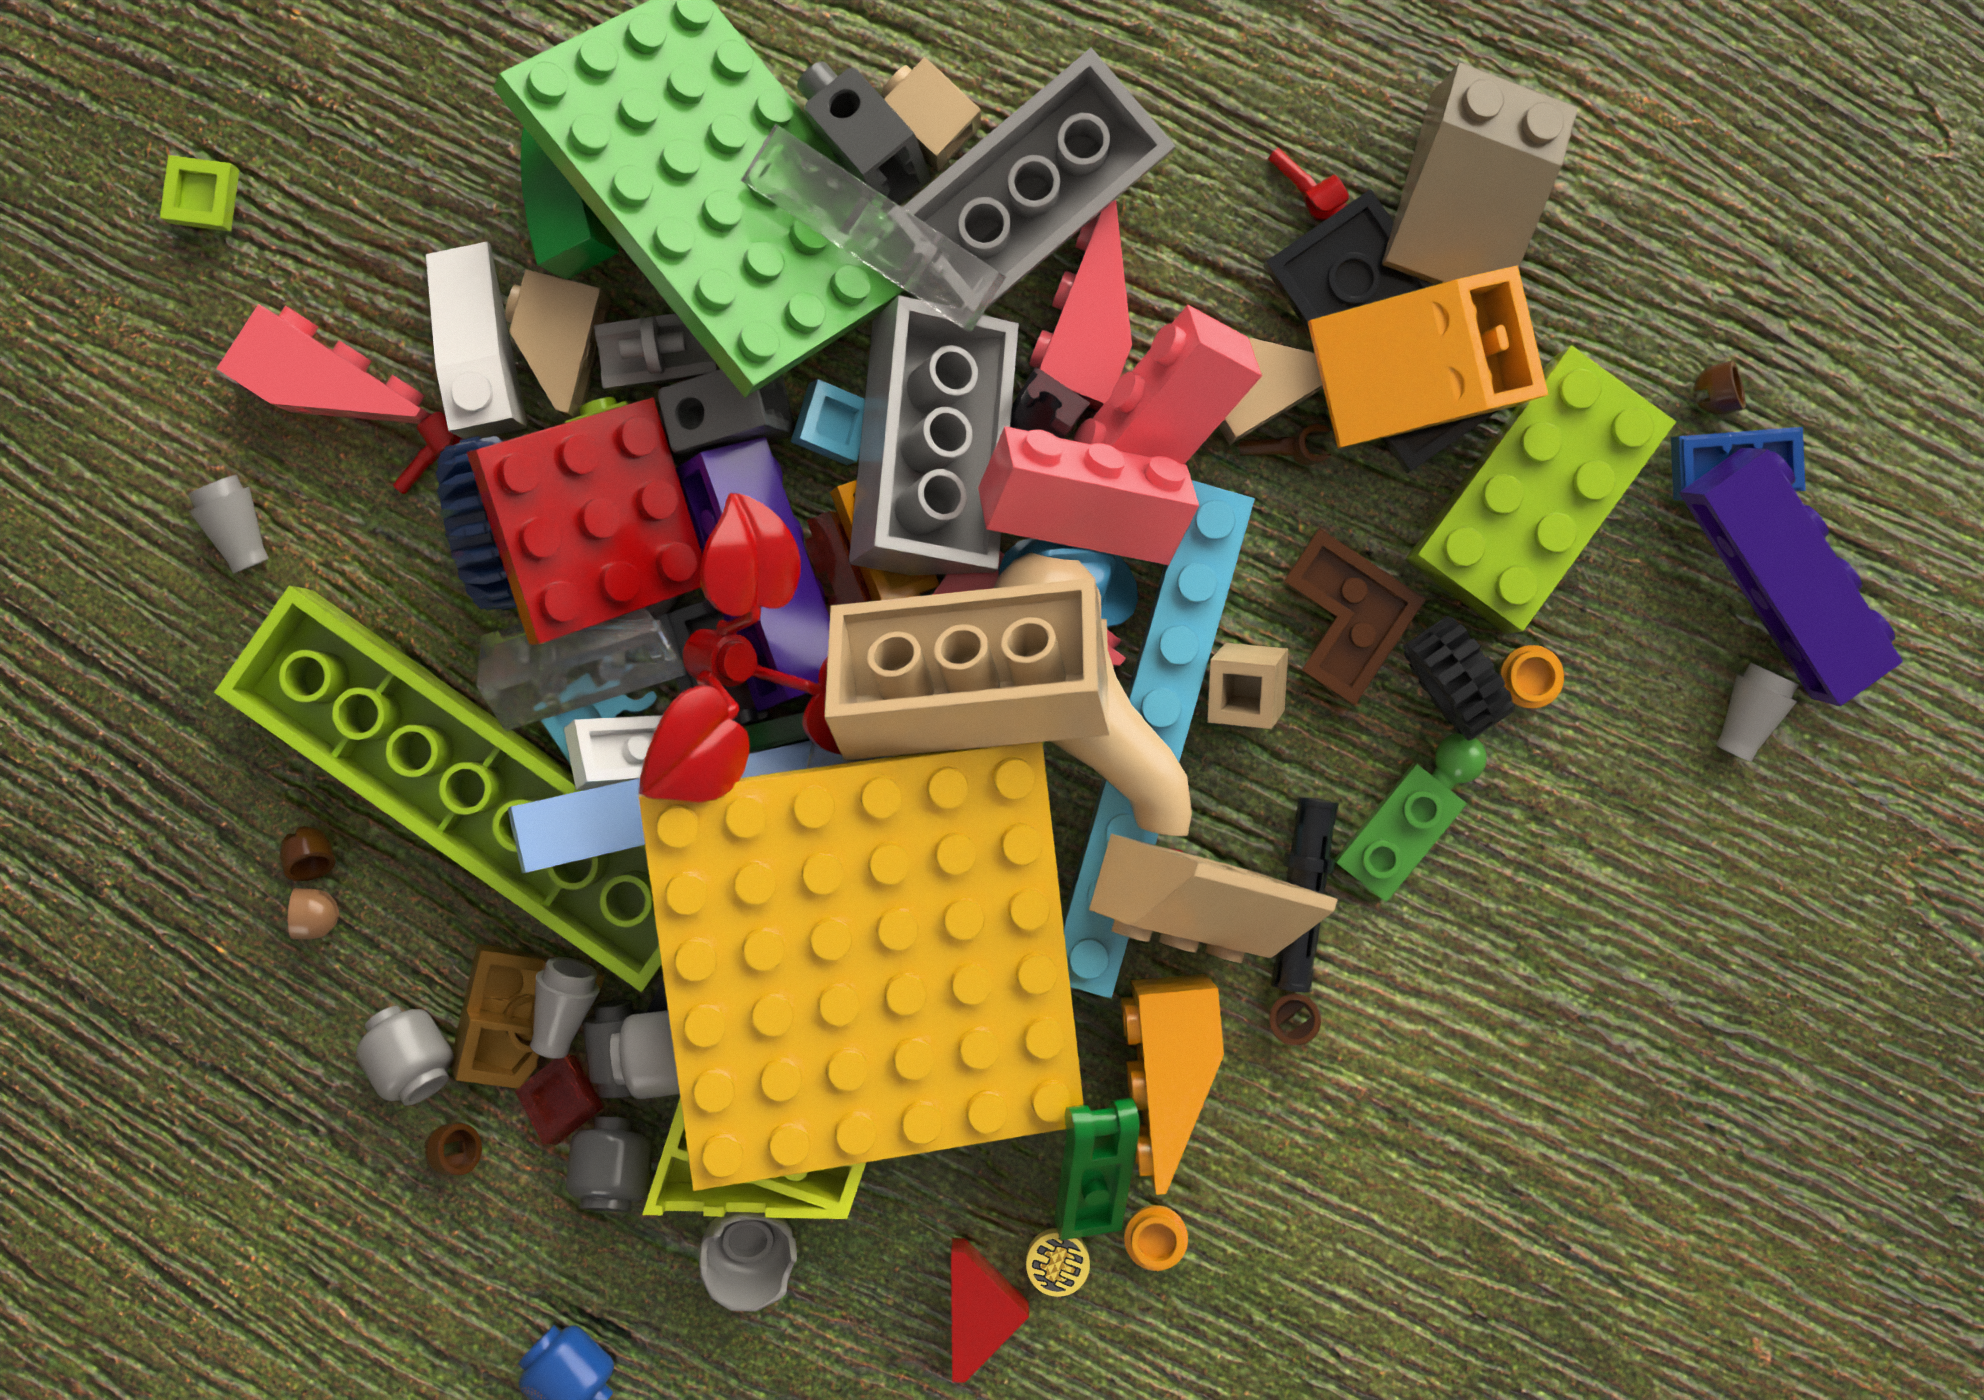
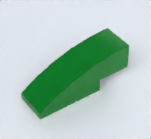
[520,126,619,280]

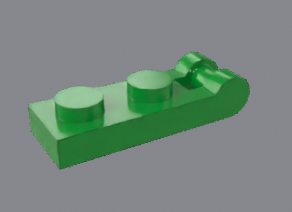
[1054,1098,1140,1241]

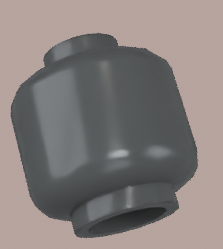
[566,1117,653,1212]

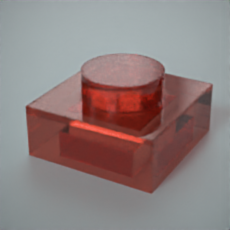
[515,1054,604,1145]

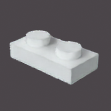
[564,715,663,790]

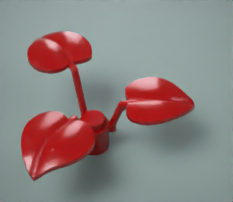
[638,493,841,802]

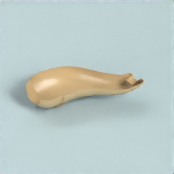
[994,552,1192,836]

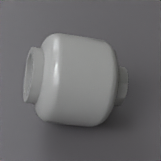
[356,1006,454,1106]
[610,1010,680,1099]

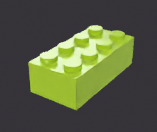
[1405,345,1676,634]

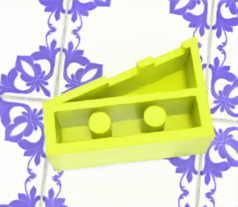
[642,1099,866,1219]

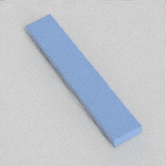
[508,740,893,873]

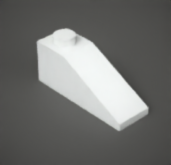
[426,241,528,439]

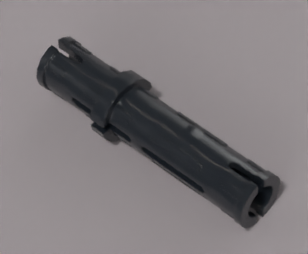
[1270,797,1339,993]

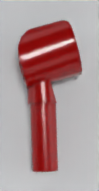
[1268,148,1349,221]
[393,412,463,494]

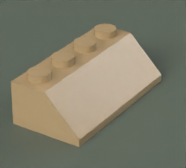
[825,578,1110,761]

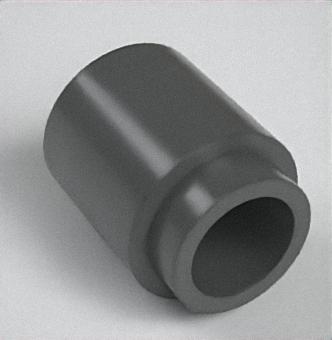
[582,999,646,1098]

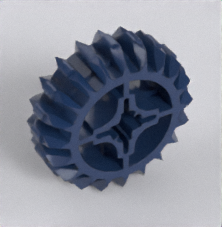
[436,436,517,611]

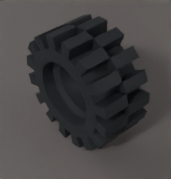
[1403,616,1515,741]

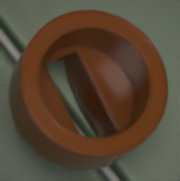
[1693,360,1746,415]
[280,826,336,881]
[1269,993,1321,1046]
[424,1123,482,1175]

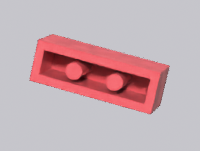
[1073,304,1262,465]
[978,426,1199,565]

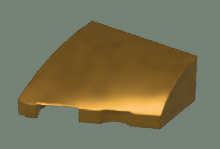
[450,943,605,1089]

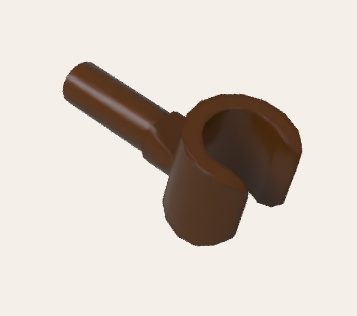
[1239,424,1331,466]

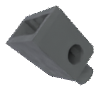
[797,62,931,215]
[658,369,795,458]

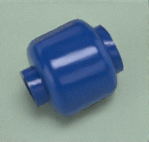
[518,1325,614,1400]

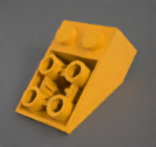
[1308,265,1548,448]
[1121,974,1224,1195]

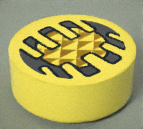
[1026,1228,1090,1297]

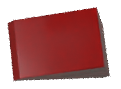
[951,1238,1029,1383]

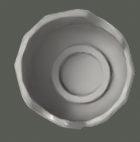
[699,1212,797,1312]

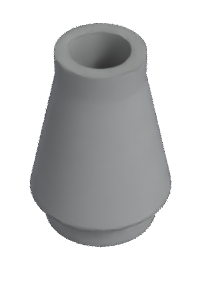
[188,475,269,574]
[1716,662,1799,762]
[530,957,599,1059]

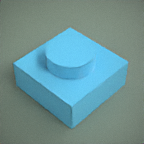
[791,379,865,465]

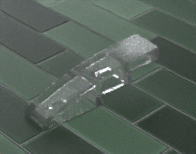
[741,124,1006,332]

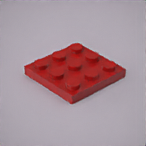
[467,397,702,645]

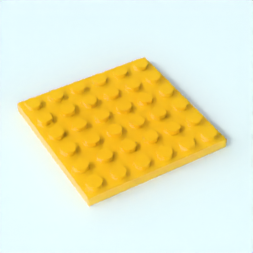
[638,742,1084,1191]

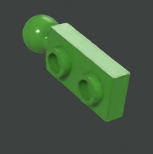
[1334,733,1487,902]

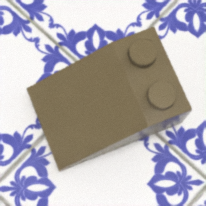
[1382,62,1578,285]

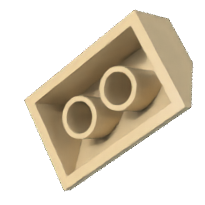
[1089,833,1338,963]

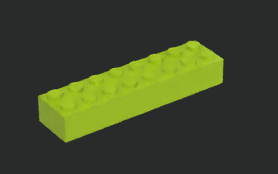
[214,585,663,992]

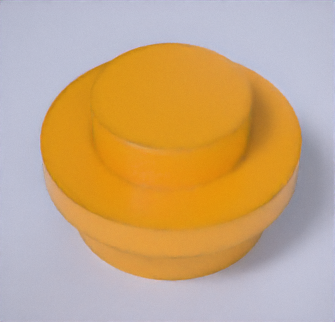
[1499,645,1564,709]
[1124,1205,1188,1271]

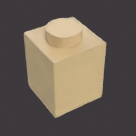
[882,57,981,171]
[1207,643,1288,729]

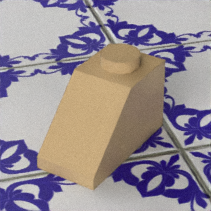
[505,269,611,419]
[1218,338,1323,445]

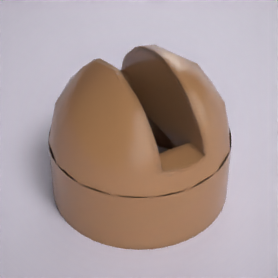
[288,888,339,940]

